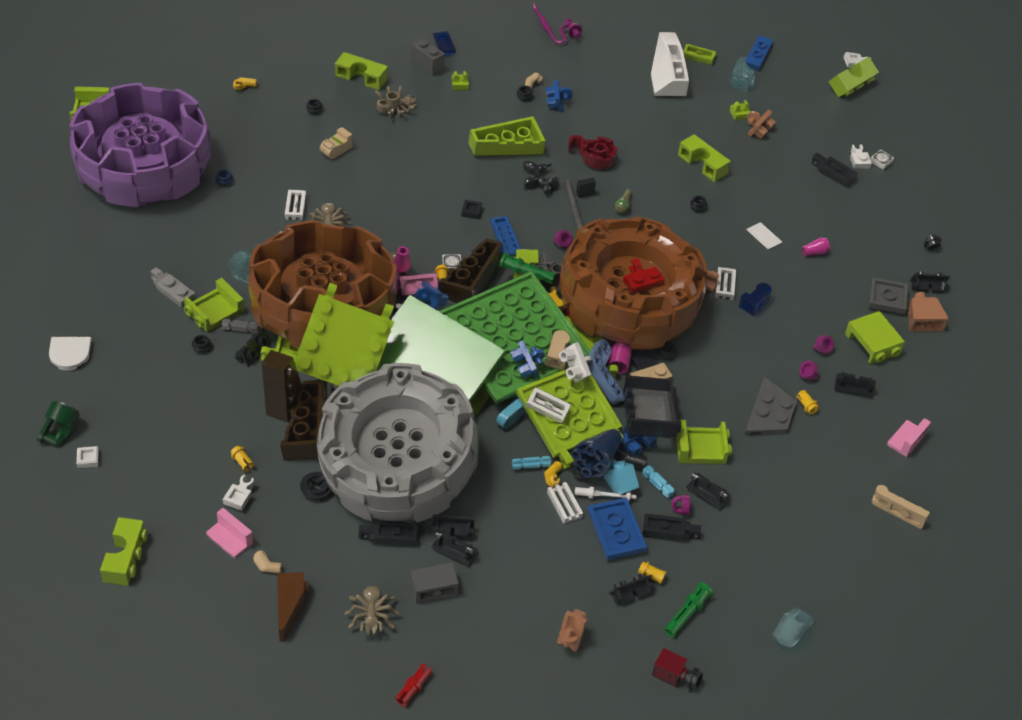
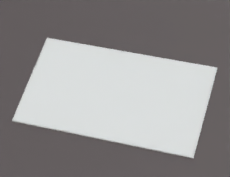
[746,222,782,249]

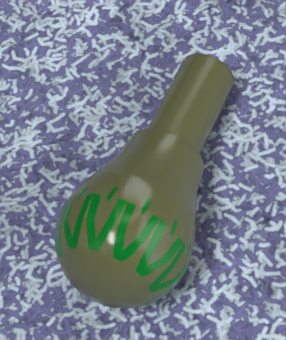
[614,189,632,214]

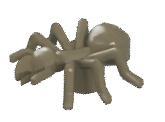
[375,86,417,117]
[310,203,351,226]
[345,586,399,636]

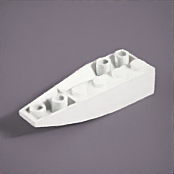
[651,32,689,96]

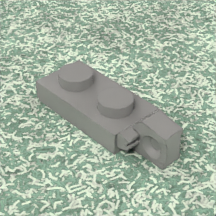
[150,267,195,307]

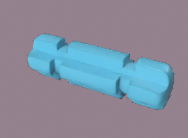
[512,456,551,470]
[642,465,675,498]

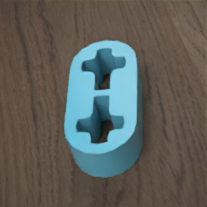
[496,399,526,429]

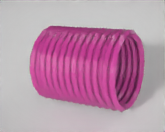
[608,343,632,374]

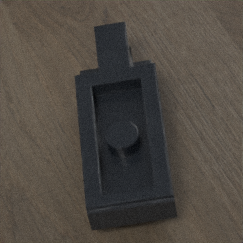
[811,153,858,186]
[642,513,701,540]
[358,520,418,545]

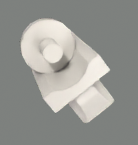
[559,342,592,383]

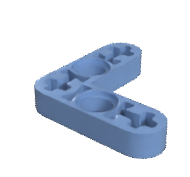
[587,339,624,405]

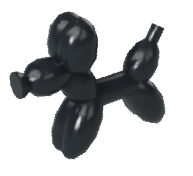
[523,161,559,195]

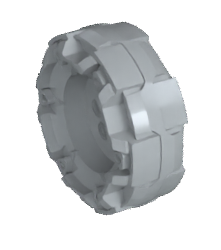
[317,363,478,523]

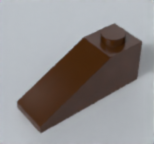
[277,572,309,641]

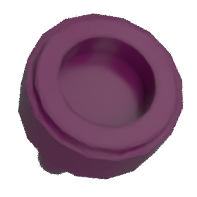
[553,230,573,248]
[813,335,834,354]
[799,360,819,380]
[671,495,690,515]

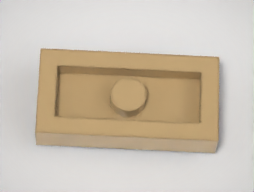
[630,363,673,379]

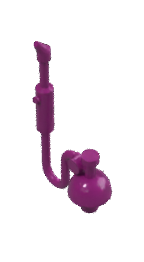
[533,4,582,44]

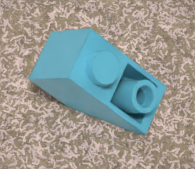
[603,459,639,494]

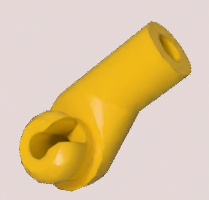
[233,77,257,90]
[544,461,563,487]

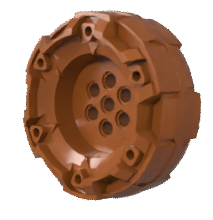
[559,216,708,349]
[248,220,397,348]

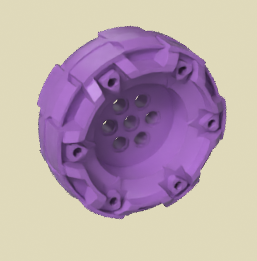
[70,83,211,207]

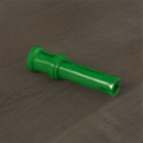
[499,252,556,284]
[663,582,714,638]

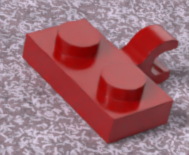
[623,258,665,293]

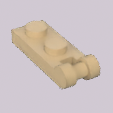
[872,485,930,529]

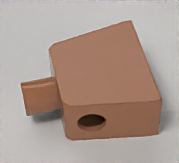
[908,292,948,332]

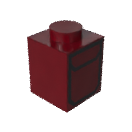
[651,648,688,687]

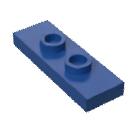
[744,35,773,71]
[490,216,521,257]

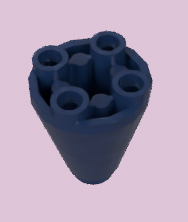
[571,429,622,478]

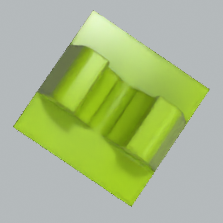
[451,71,469,90]
[729,100,750,120]

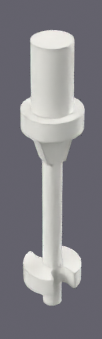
[575,486,636,502]

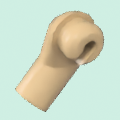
[525,73,543,89]
[253,550,282,573]

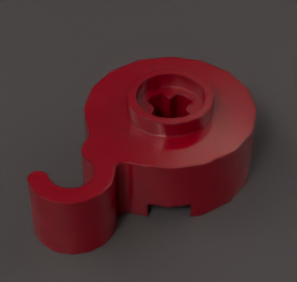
[568,135,618,169]

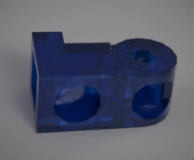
[738,283,772,316]

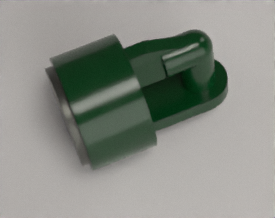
[37,400,80,446]

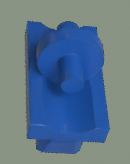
[546,80,573,112]
[415,281,448,311]
[510,340,545,379]
[620,426,657,455]

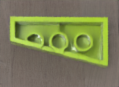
[468,116,546,156]

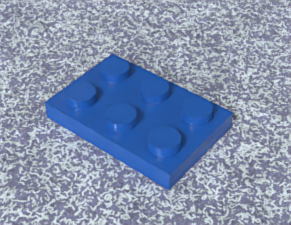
[587,498,647,560]

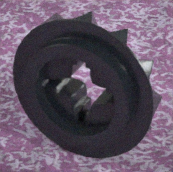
[300,472,332,501]

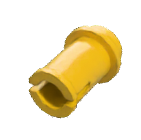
[434,265,449,288]
[796,390,819,414]
[231,446,255,472]
[638,561,666,584]

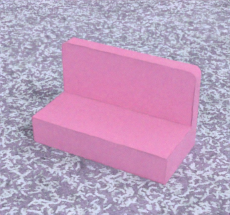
[399,273,438,295]
[887,418,931,457]
[206,508,254,558]

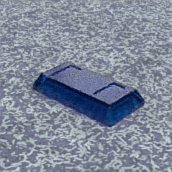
[433,31,456,55]

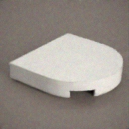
[49,337,92,371]

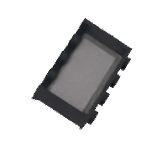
[623,375,681,440]

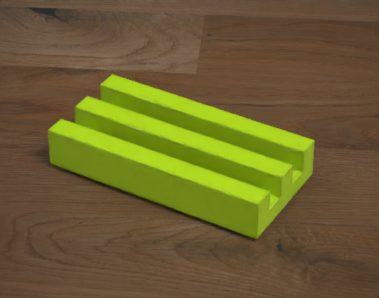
[683,44,717,65]

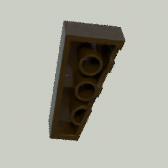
[438,238,504,302]
[262,350,302,423]
[280,380,326,460]

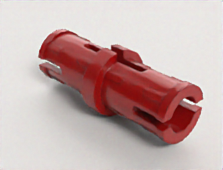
[394,664,433,707]

